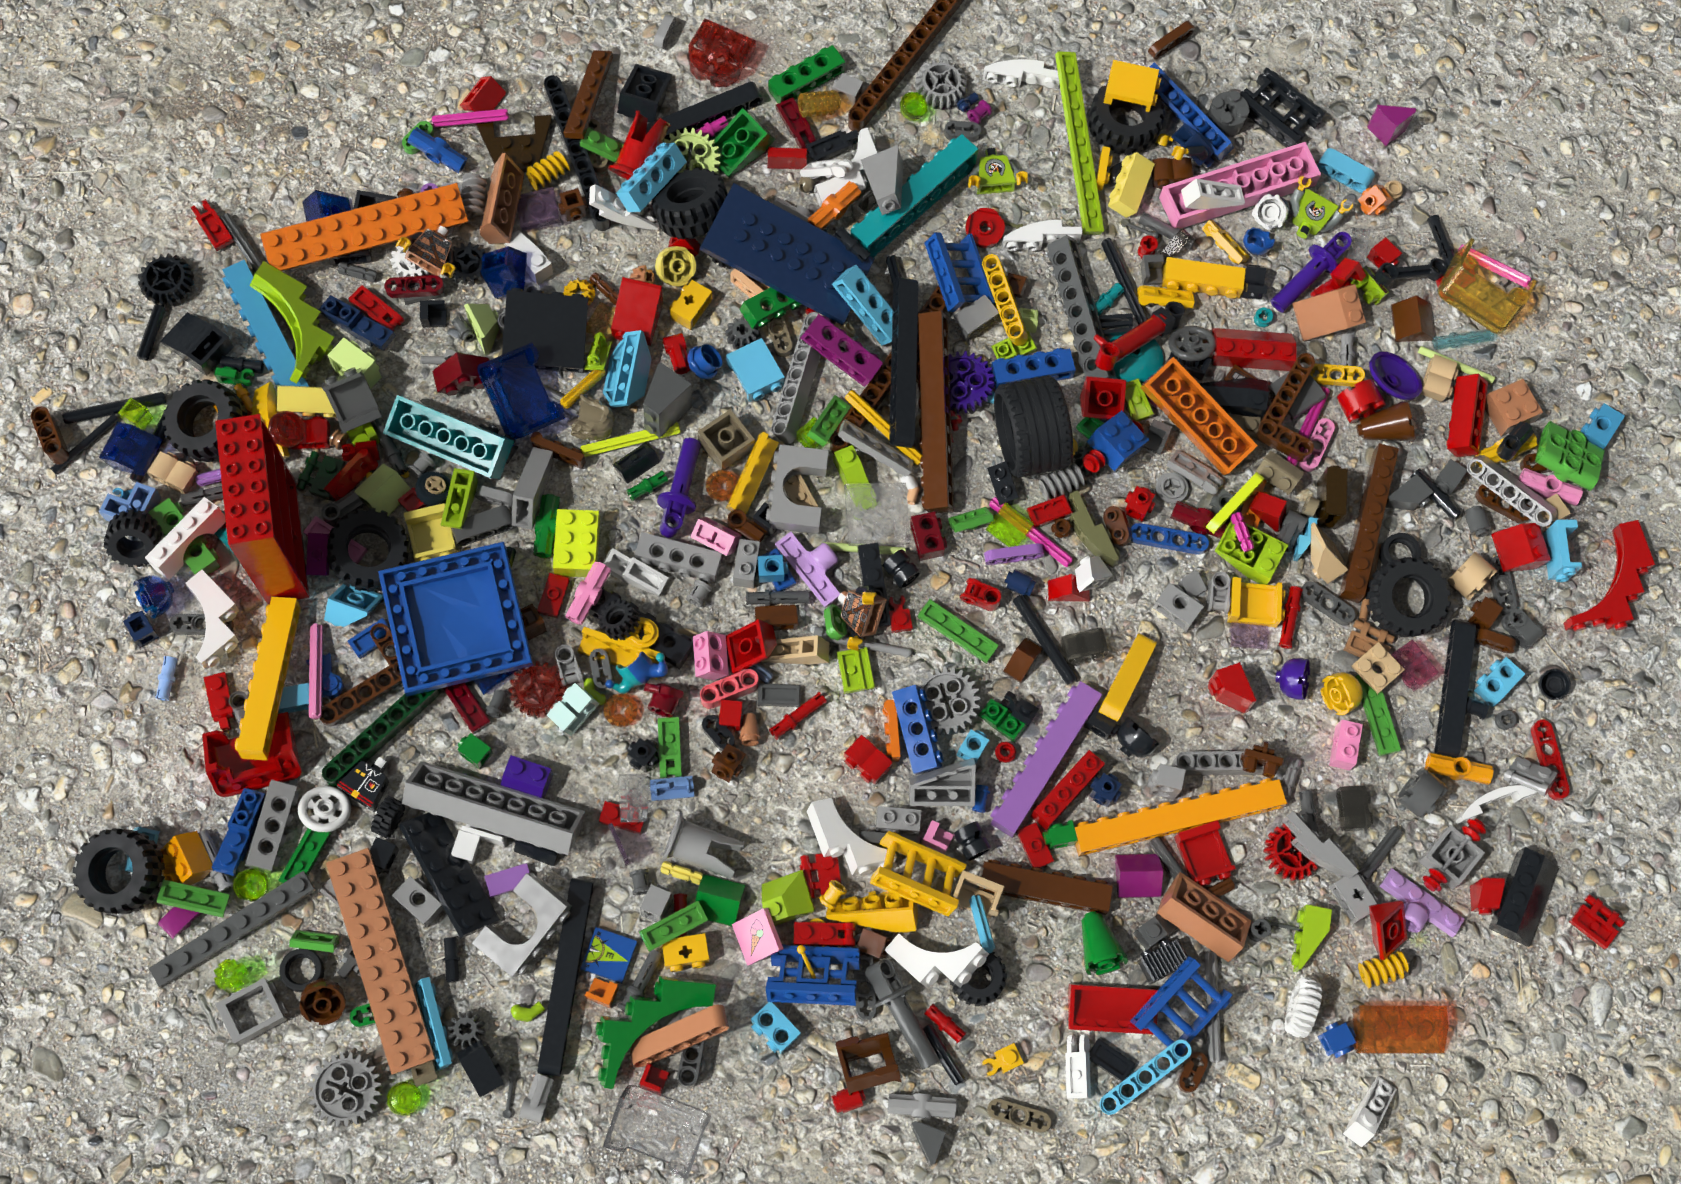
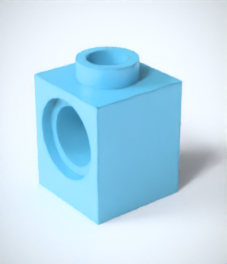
[956,729,989,764]

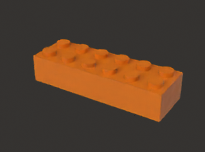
[1140,357,1258,475]

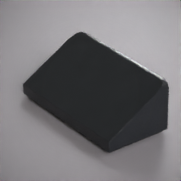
[612,442,660,484]
[514,840,559,866]

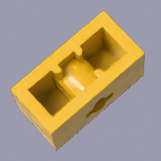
[669,280,712,330]
[662,933,709,972]

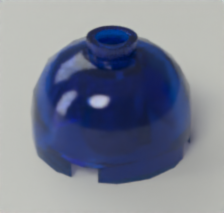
[133,575,174,618]

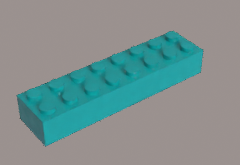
[850,134,979,258]

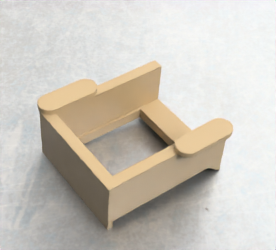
[952,870,1004,918]

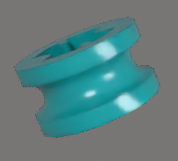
[1254,307,1273,328]

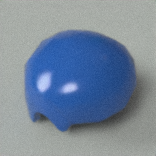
[1243,227,1275,256]

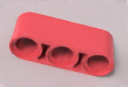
[700,669,758,709]

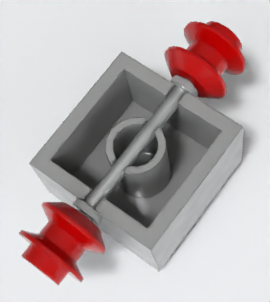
[1418,819,1486,891]

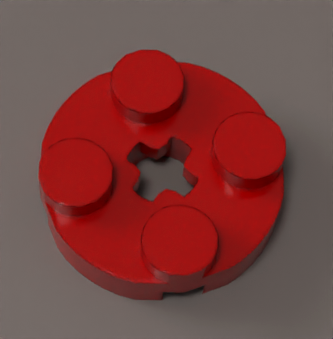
[965,208,1005,248]

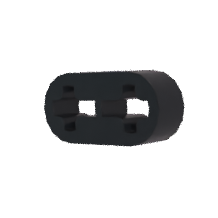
[702,715,735,751]

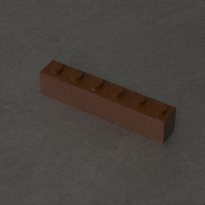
[978,860,1113,915]

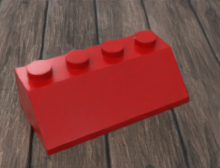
[1212,328,1296,371]

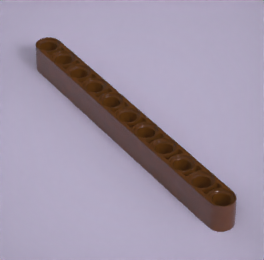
[848,0,964,132]
[830,285,947,454]

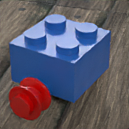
[1083,410,1149,472]

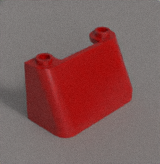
[202,712,302,797]

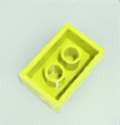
[553,509,600,577]

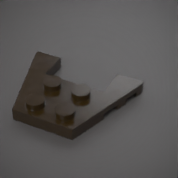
[476,115,552,173]

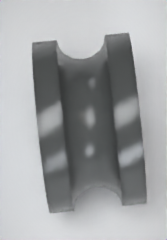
[1495,710,1517,730]

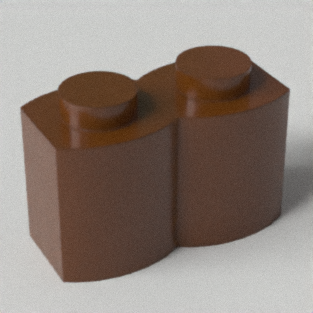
[1152,157,1193,190]

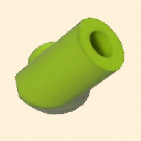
[584,678,606,706]

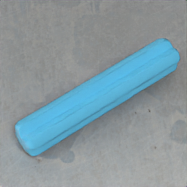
[969,895,995,953]

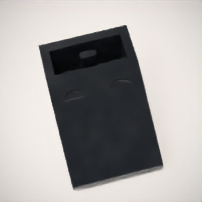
[160,312,234,376]

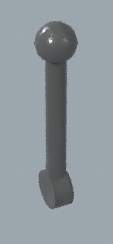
[1121,219,1159,239]
[1264,918,1303,932]
[502,1071,517,1119]

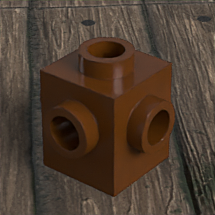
[558,188,588,222]
[711,743,746,783]

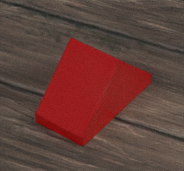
[1249,491,1287,532]
[1047,574,1090,602]

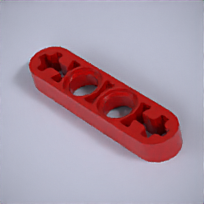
[1531,719,1570,801]

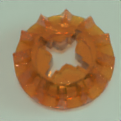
[706,470,738,502]
[604,694,638,728]

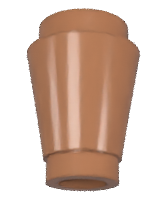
[739,713,761,746]

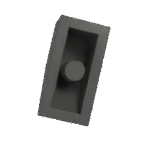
[1385,474,1433,511]
[1133,914,1178,950]

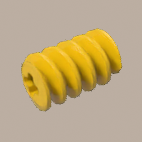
[526,151,570,191]
[1358,951,1409,989]

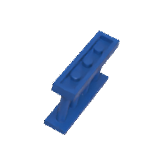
[924,232,995,312]
[1130,956,1233,1056]

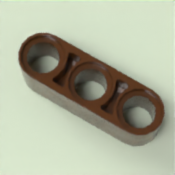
[30,406,69,464]

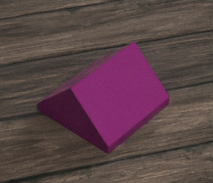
[1367,105,1416,146]
[1115,854,1163,898]

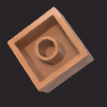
[1485,379,1543,436]

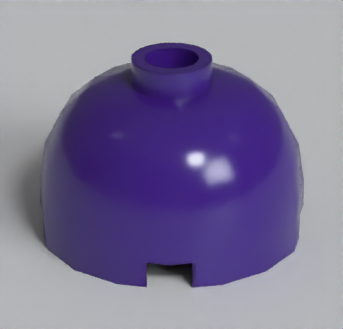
[1276,658,1310,700]

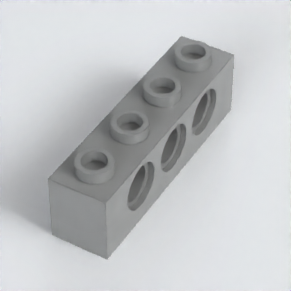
[635,532,722,583]
[244,780,299,873]

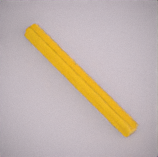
[845,390,923,465]

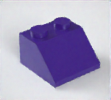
[501,755,553,799]

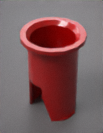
[608,110,671,180]

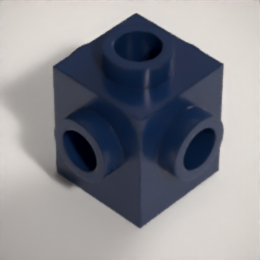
[1089,773,1122,807]

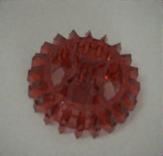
[509,661,567,718]

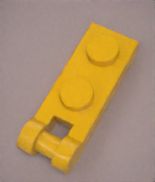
[1137,285,1195,308]

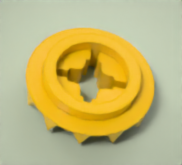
[563,278,595,306]
[625,617,659,650]

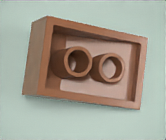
[1292,284,1366,341]

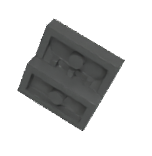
[1268,371,1326,419]

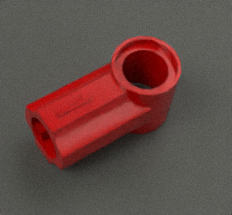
[663,333,690,375]

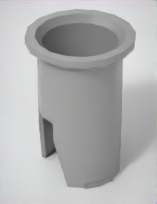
[662,813,745,880]

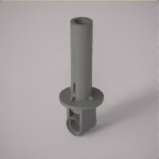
[865,959,939,1070]

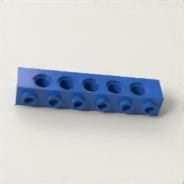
[1149,62,1234,161]

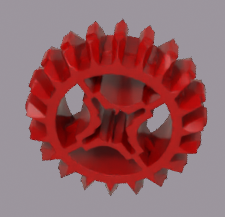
[1263,824,1318,881]

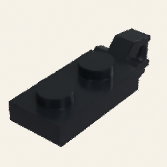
[806,130,859,162]

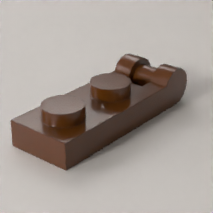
[530,432,586,469]

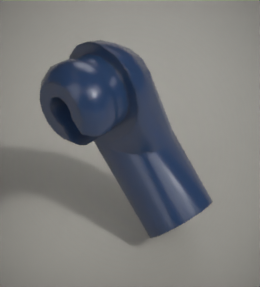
[957,92,979,113]

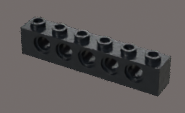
[573,586,694,670]

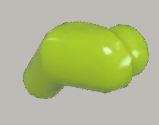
[510,1001,545,1022]

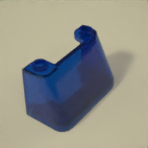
[477,343,565,439]

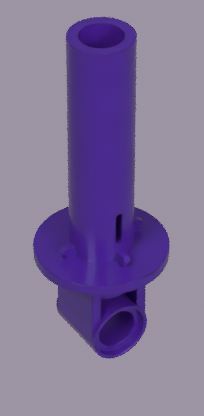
[1270,232,1352,313]
[657,438,701,538]

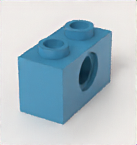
[1580,403,1625,449]

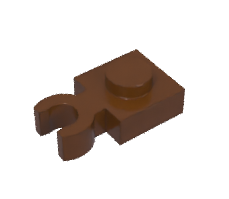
[1002,273,1028,302]

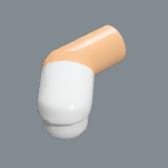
[900,474,920,505]

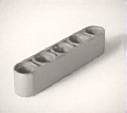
[1467,455,1557,526]
[1172,751,1278,775]

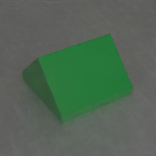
[695,874,746,927]

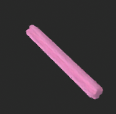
[309,623,323,720]

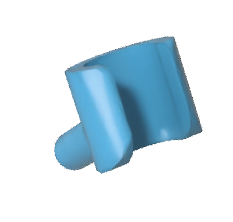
[112,488,133,500]

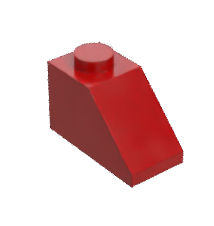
[1470,878,1505,915]

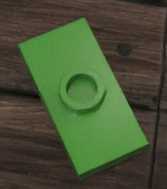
[948,507,994,533]

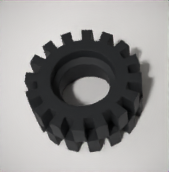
[598,599,640,641]
[371,796,406,839]

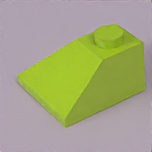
[762,870,815,926]

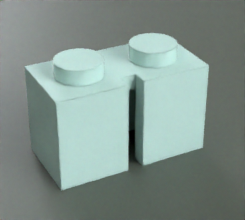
[547,683,599,736]

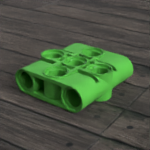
[1535,421,1604,491]

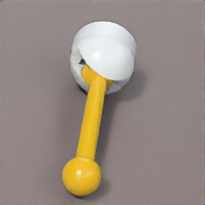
[797,945,823,979]

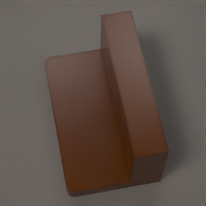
[755,605,798,631]

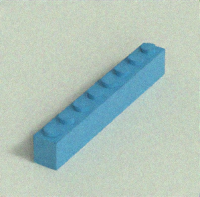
[222,260,309,387]

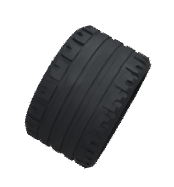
[994,375,1073,478]

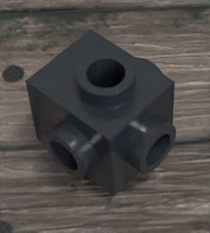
[627,738,659,773]

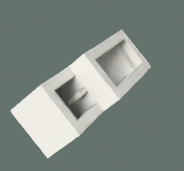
[603,548,669,596]

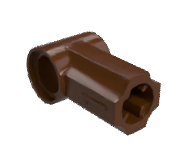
[727,509,767,543]

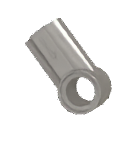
[519,1074,554,1123]

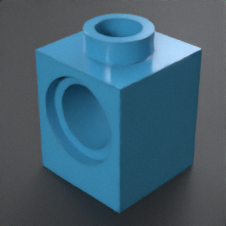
[758,555,788,583]

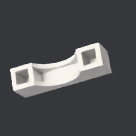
[145,497,226,580]

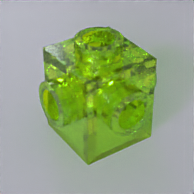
[214,959,249,994]

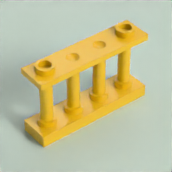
[870,831,967,917]

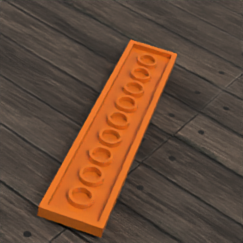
[260,183,468,271]

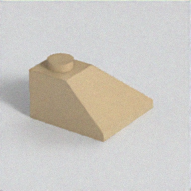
[1311,522,1348,584]

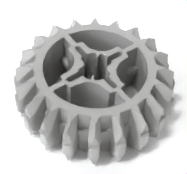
[915,59,967,110]

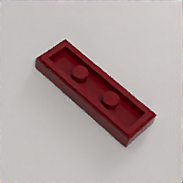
[443,683,491,734]

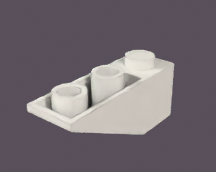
[1343,1076,1397,1147]

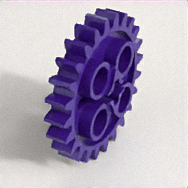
[949,351,994,414]

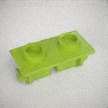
[584,332,612,370]

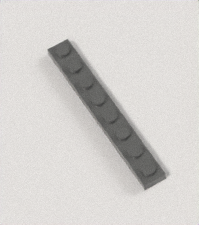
[148,871,316,988]

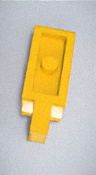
[1202,220,1250,264]

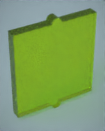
[986,502,1034,547]

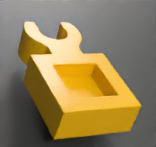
[981,1043,1024,1077]

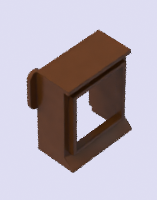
[836,1032,902,1096]

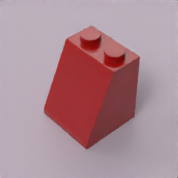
[611,277,663,346]

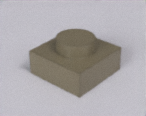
[411,1061,438,1087]

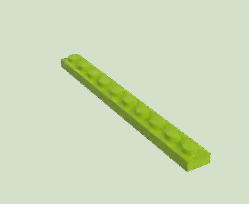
[1055,51,1104,235]

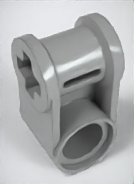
[1206,571,1231,613]
[555,645,584,688]

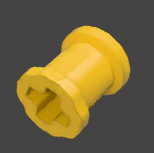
[819,880,847,909]

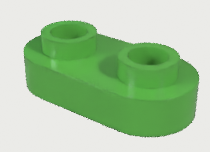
[824,604,847,640]

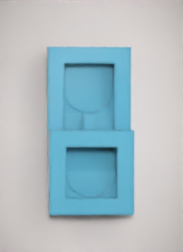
[1293,517,1318,561]

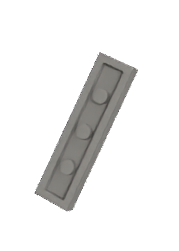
[838,419,914,477]

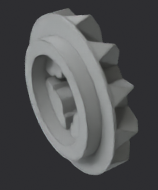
[1155,472,1188,504]

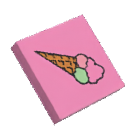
[732,908,783,966]

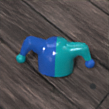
[605,651,668,694]

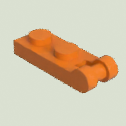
[882,699,900,762]

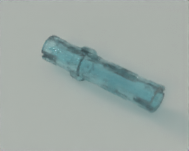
[1432,328,1494,349]

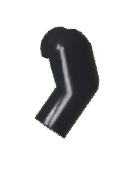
[1109,161,1122,185]

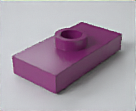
[306,533,330,576]

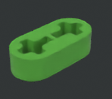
[402,121,434,155]

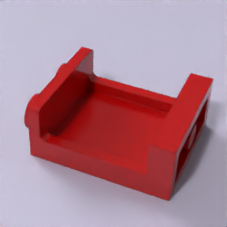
[1174,820,1236,886]

